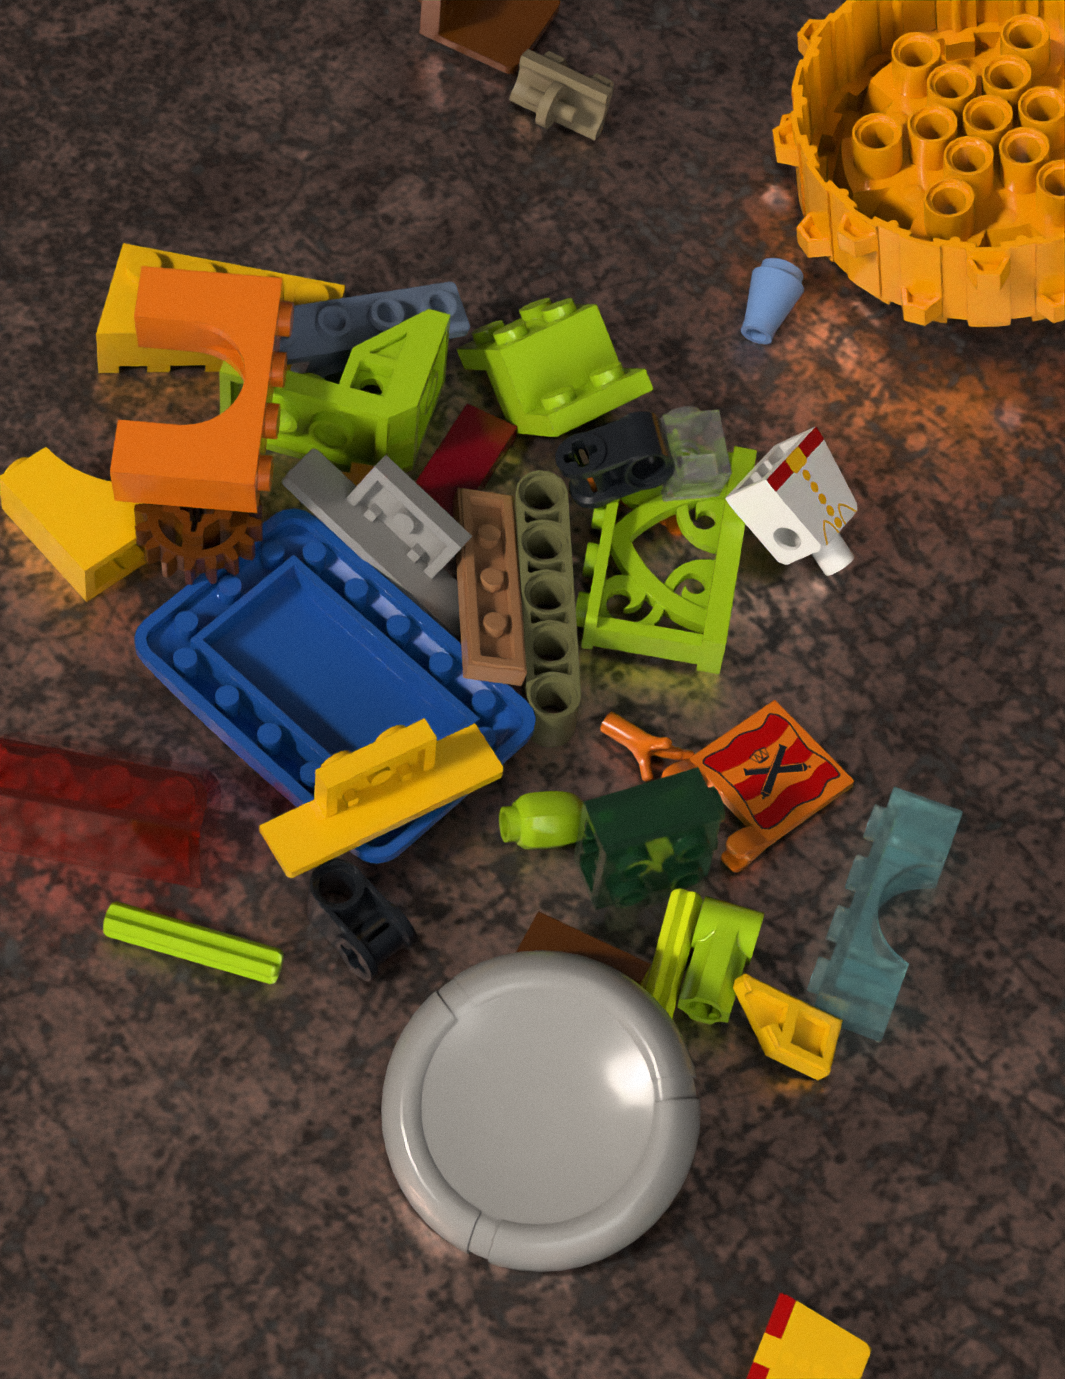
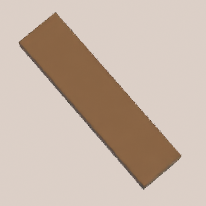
[453,488,527,686]

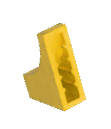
[0,447,204,602]

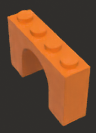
[110,266,294,513]

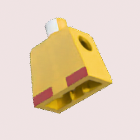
[746,1293,872,1379]

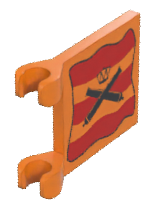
[657,700,855,873]

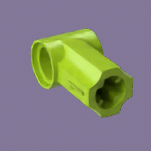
[677,896,765,1025]

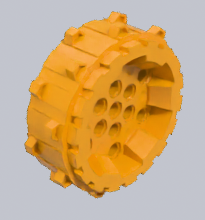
[772,0,1065,327]

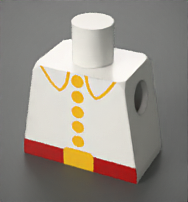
[725,426,857,576]

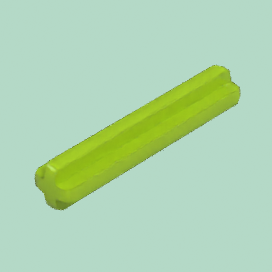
[103,901,284,984]

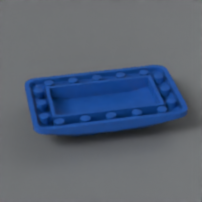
[134,508,536,864]

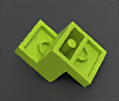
[456,298,654,437]

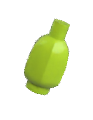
[499,791,612,850]

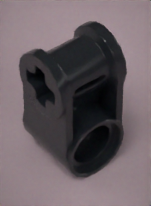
[555,411,676,509]
[306,859,418,981]

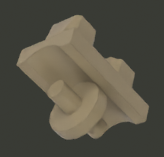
[509,49,614,140]

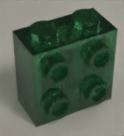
[573,767,725,910]

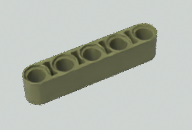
[514,470,581,748]

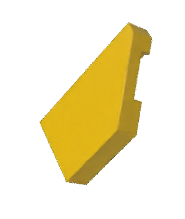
[733,973,843,1081]

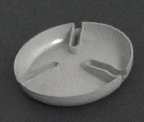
[381,950,701,1272]

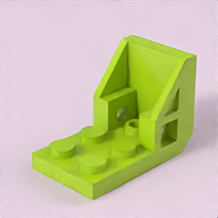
[219,309,451,473]

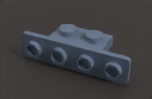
[279,282,470,384]

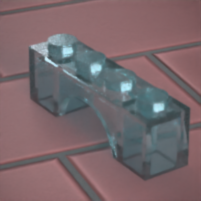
[807,787,963,1042]

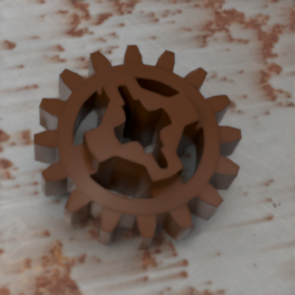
[134,500,263,585]

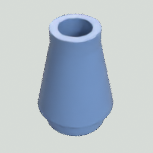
[741,258,804,345]

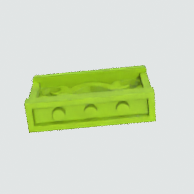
[576,441,757,674]

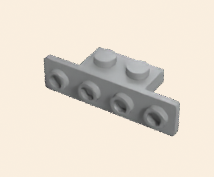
[282,449,472,639]

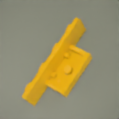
[259,718,503,878]

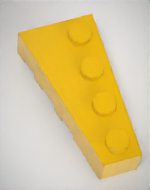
[96,243,345,373]

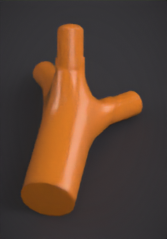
[600,711,695,782]

